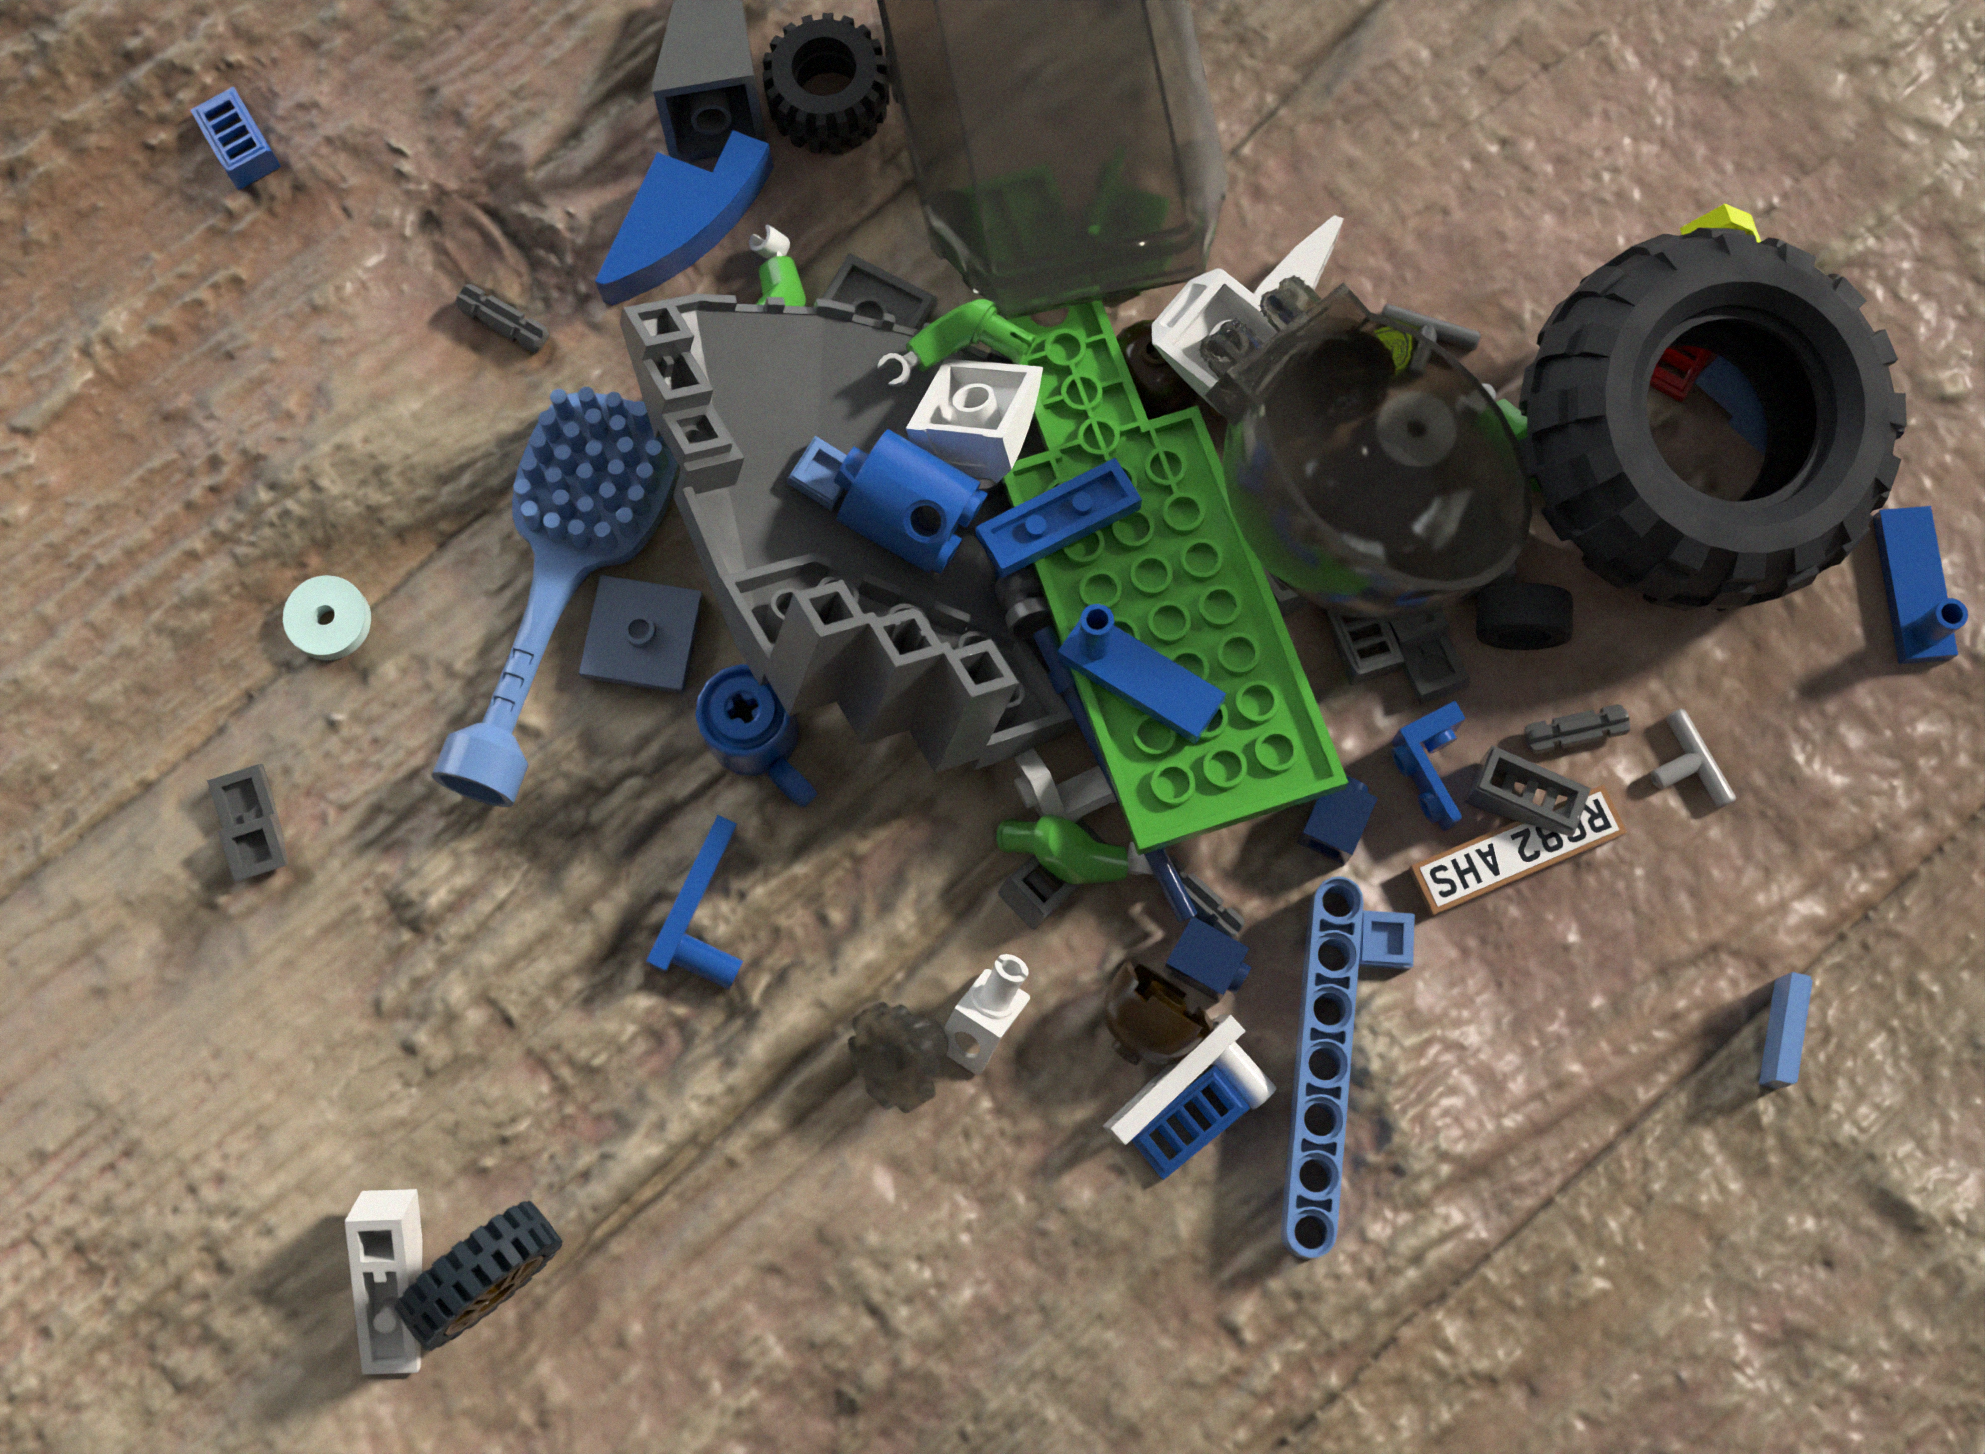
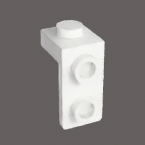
[1014,748,1117,823]

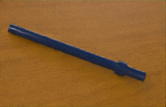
[1033,625,1198,923]

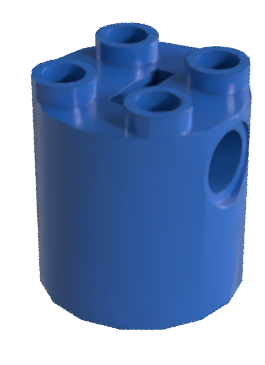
[833,429,988,574]

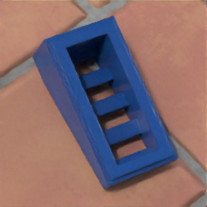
[190,86,282,190]
[1131,1065,1250,1180]

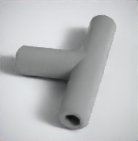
[1650,709,1736,808]

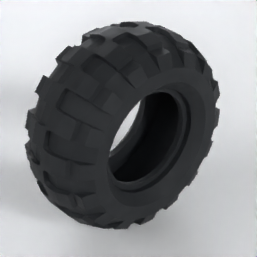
[1519,228,1907,611]

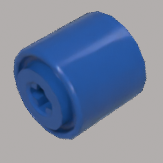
[695,664,800,776]

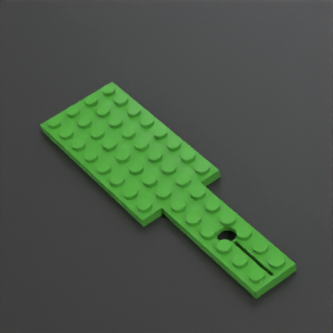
[952,164,1348,856]

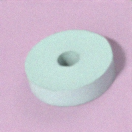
[283,575,371,661]

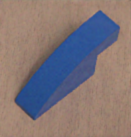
[595,130,774,305]

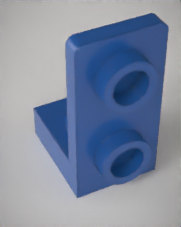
[1391,701,1466,832]

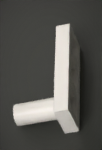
[1103,1015,1277,1145]

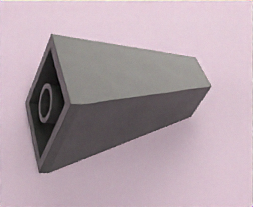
[652,0,767,161]

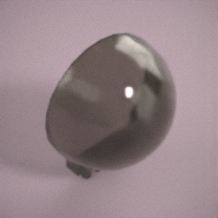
[1198,275,1533,621]

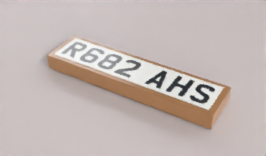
[1408,784,1627,917]

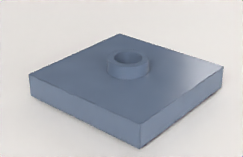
[579,575,704,694]

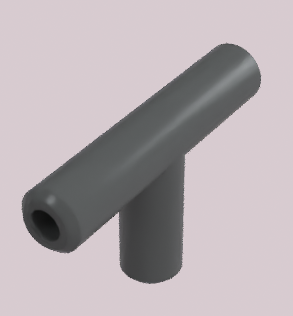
[1379,303,1481,376]

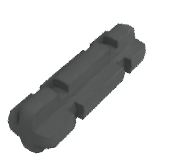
[455,284,549,353]
[1524,704,1630,754]
[1152,854,1245,939]

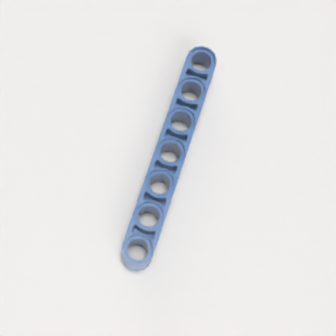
[1280,876,1364,1259]

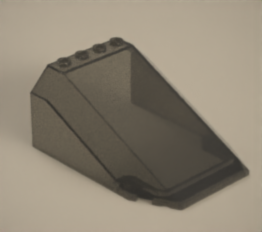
[870,0,1229,320]

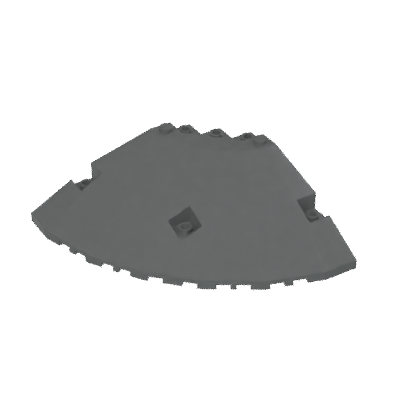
[620,294,1319,773]

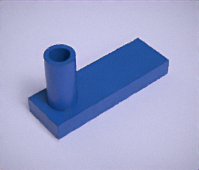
[975,458,1142,581]
[1873,506,1968,664]
[1057,604,1226,744]
[646,815,743,990]

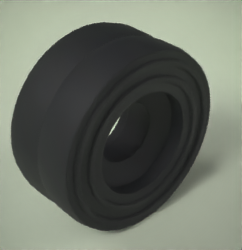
[1476,583,1573,650]

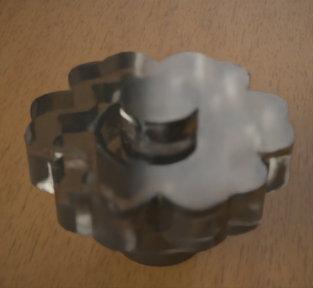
[848,1001,948,1114]

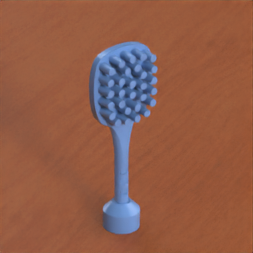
[432,387,680,807]

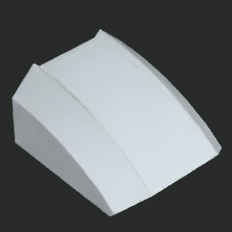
[1152,268,1304,424]
[906,359,1043,483]

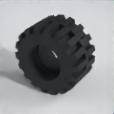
[762,13,890,154]

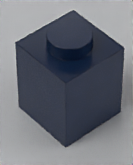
[1297,776,1378,865]
[1163,916,1251,1002]

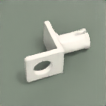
[936,954,1030,1075]

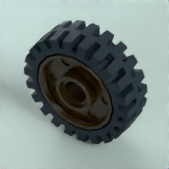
[394,1201,563,1351]

